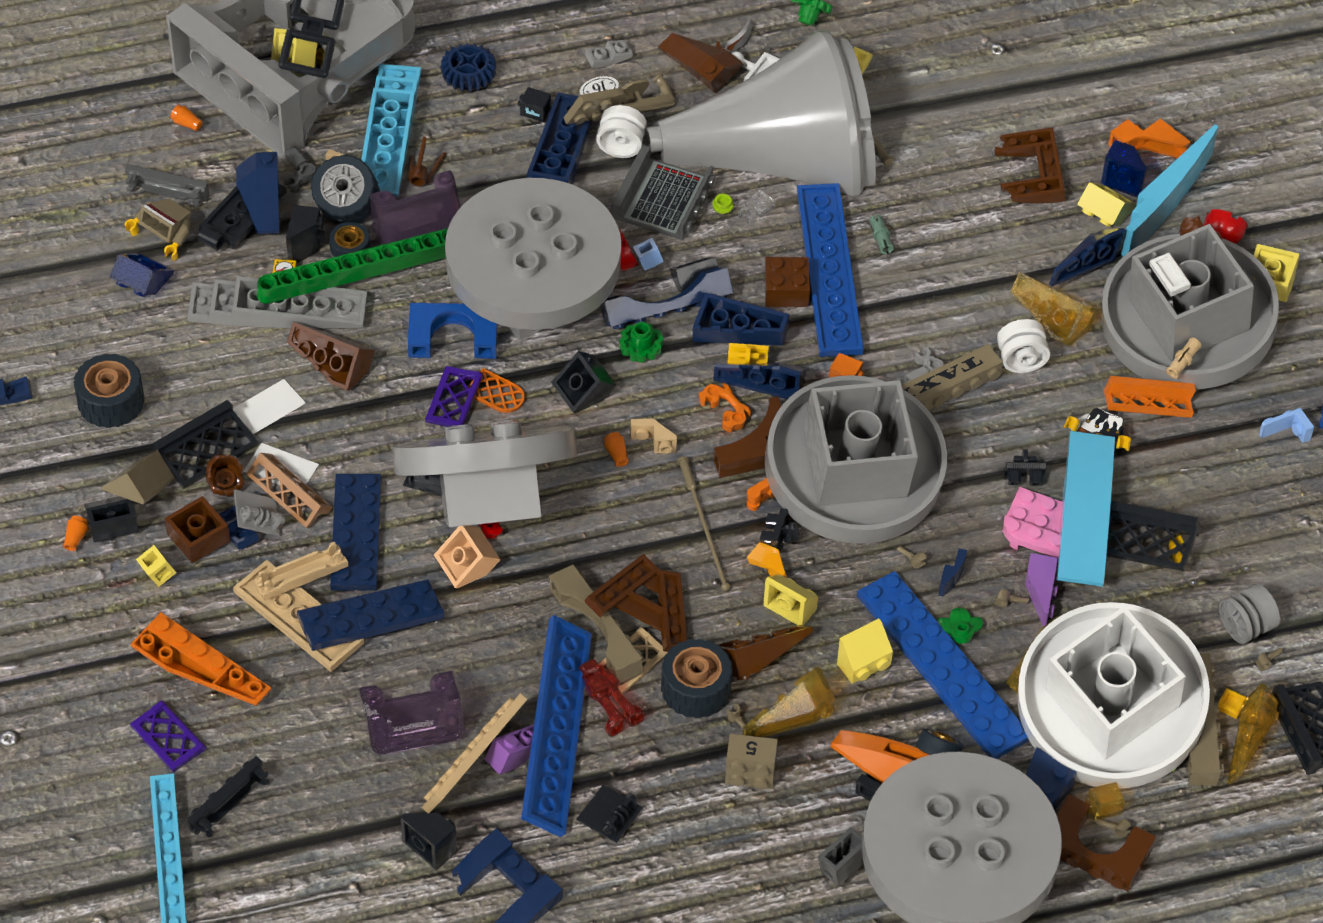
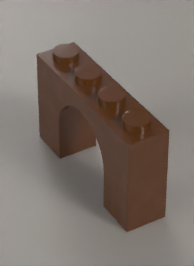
[1057,794,1156,892]

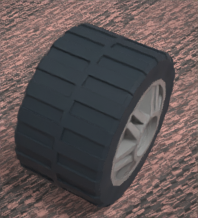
[311,155,380,224]

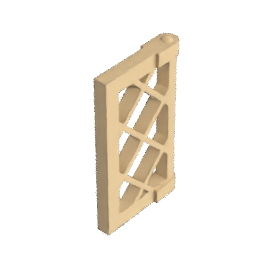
[591,627,668,697]

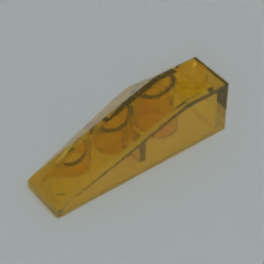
[1010,272,1099,346]
[743,666,835,737]
[1227,683,1279,785]

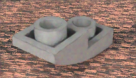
[585,40,633,68]

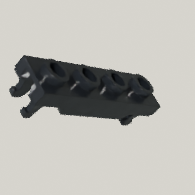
[188,756,269,838]

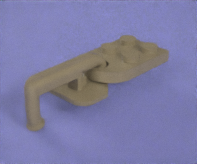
[563,74,675,124]

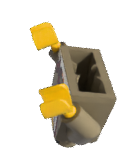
[125,198,191,261]

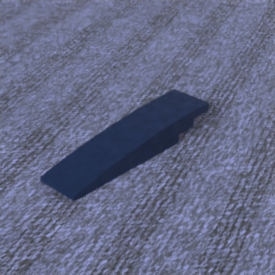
[527,92,592,184]

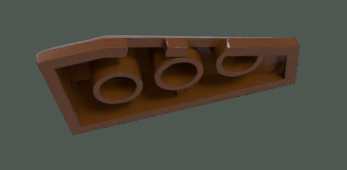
[658,32,744,93]
[287,321,375,391]
[717,625,813,680]

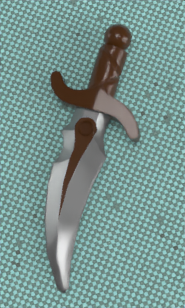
[716,19,752,53]

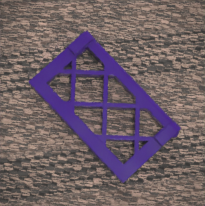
[425,366,483,427]
[130,700,206,773]

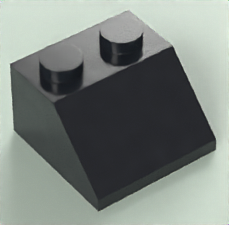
[286,205,325,263]
[551,351,616,413]
[400,813,457,870]

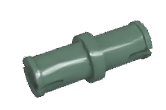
[869,214,894,254]

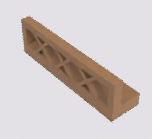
[246,452,333,528]

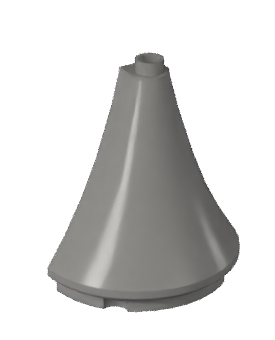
[646,30,876,196]

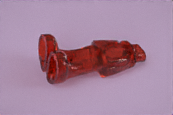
[579,659,646,737]

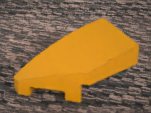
[747,542,787,578]

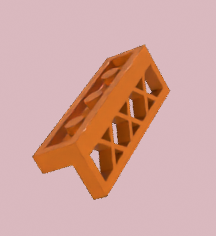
[1104,376,1196,418]

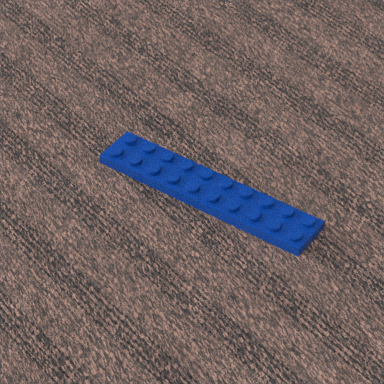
[797,183,863,357]
[857,571,1029,759]
[521,615,592,837]

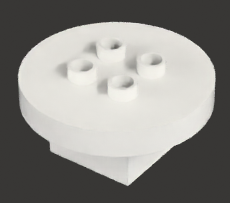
[1018,602,1210,789]

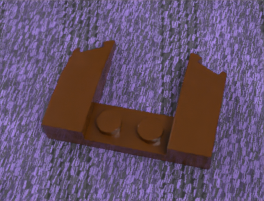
[995,127,1066,203]

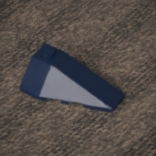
[236,152,280,234]

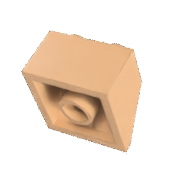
[434,525,501,588]

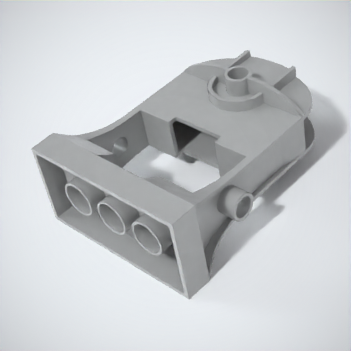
[166,0,416,161]

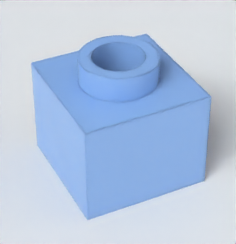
[633,238,664,271]

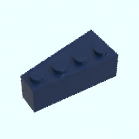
[1026,747,1077,811]

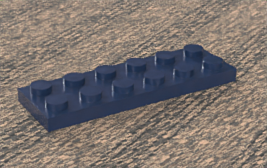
[330,474,381,591]
[297,579,444,651]

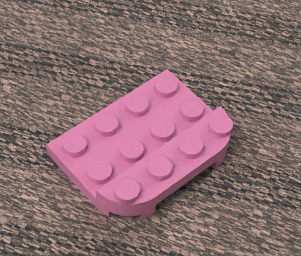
[1002,487,1063,559]

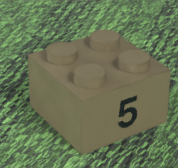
[725,734,777,789]

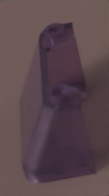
[370,170,461,245]
[359,671,465,755]

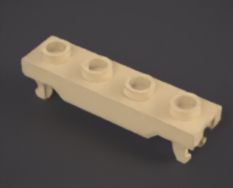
[254,542,348,601]

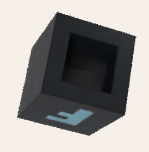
[518,87,551,122]

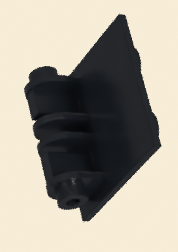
[576,785,643,843]

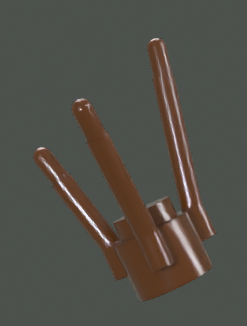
[407,137,446,187]

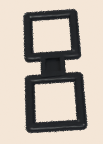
[278,0,345,78]

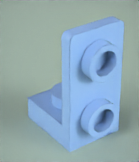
[1259,408,1314,443]

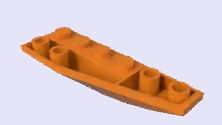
[131,612,271,706]
[830,730,929,784]

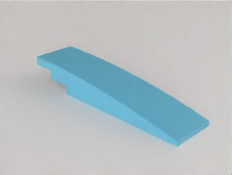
[361,64,421,196]
[1121,124,1218,257]
[1057,431,1115,587]

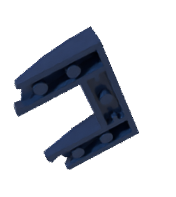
[452,828,563,923]

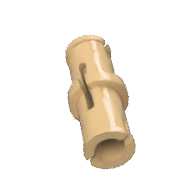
[1166,337,1201,378]

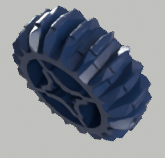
[441,42,496,92]

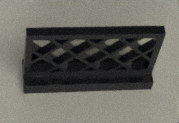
[153,399,258,489]
[1106,501,1201,571]
[1268,681,1323,775]

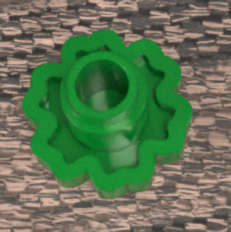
[791,0,833,26]
[619,322,663,363]

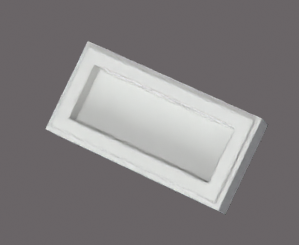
[1149,253,1191,296]

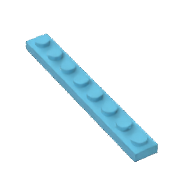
[150,773,187,923]

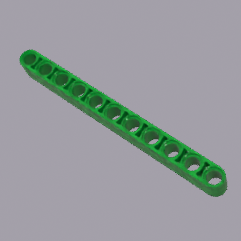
[257,228,448,304]

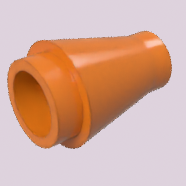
[170,104,203,132]
[603,432,629,467]
[63,516,89,551]

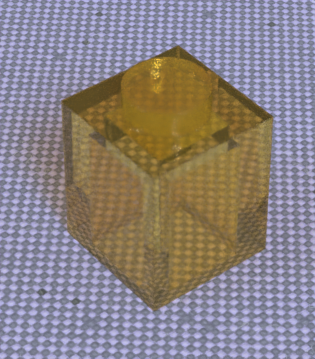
[1085,782,1124,820]

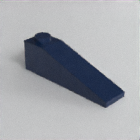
[1049,228,1126,287]
[713,363,806,399]

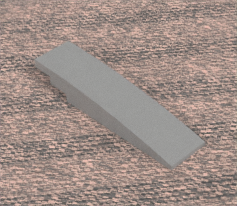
[187,276,367,329]

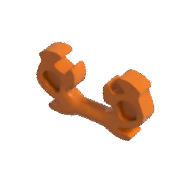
[699,383,751,433]

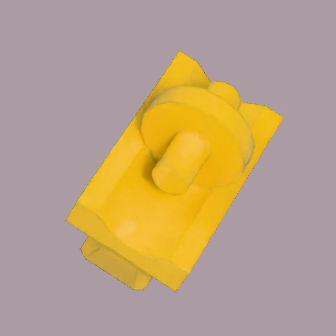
[728,343,769,364]

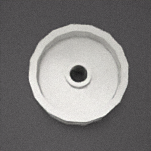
[597,105,647,158]
[997,319,1050,373]

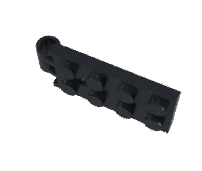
[198,184,287,251]

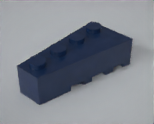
[692,293,789,346]

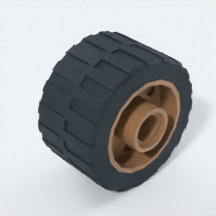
[74,354,145,428]
[661,639,733,718]

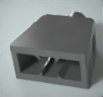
[818,827,863,886]

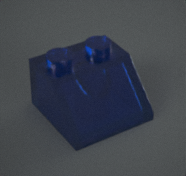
[1101,140,1147,198]
[109,253,175,297]

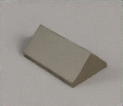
[103,450,174,505]

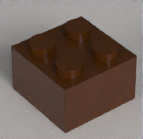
[764,257,810,307]
[164,496,230,564]

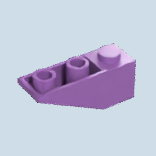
[1025,553,1059,626]
[484,724,534,775]

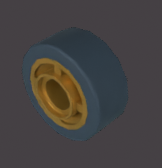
[329,222,371,257]
[916,728,964,755]

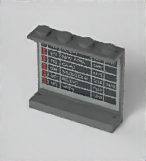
[611,145,716,240]

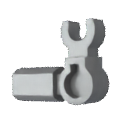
[904,347,944,383]

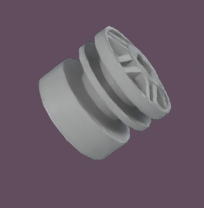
[1219,584,1280,644]

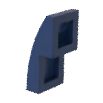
[0,376,33,405]
[218,506,259,550]
[939,548,967,597]

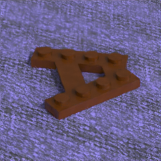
[584,554,687,652]

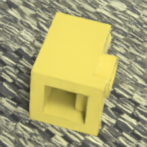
[136,545,177,587]

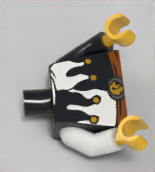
[1064,407,1131,458]

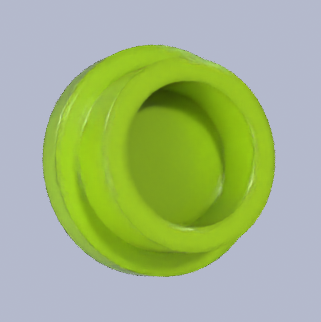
[712,194,734,214]

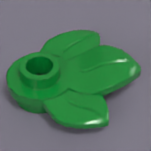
[937,607,983,644]

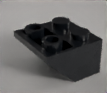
[84,496,139,542]

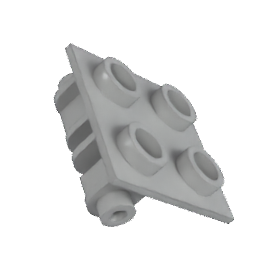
[234,490,285,536]

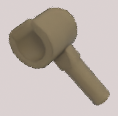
[897,546,926,568]
[995,589,1029,607]
[1256,648,1283,671]
[726,703,751,735]
[1096,819,1131,838]

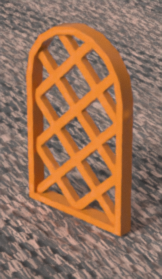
[467,368,524,413]

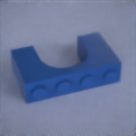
[408,302,497,359]

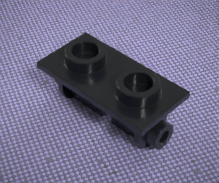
[403,474,442,497]

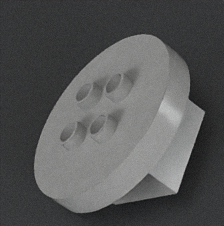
[445,178,621,341]
[1102,224,1279,389]
[765,375,947,544]
[392,419,578,527]
[862,752,1062,923]

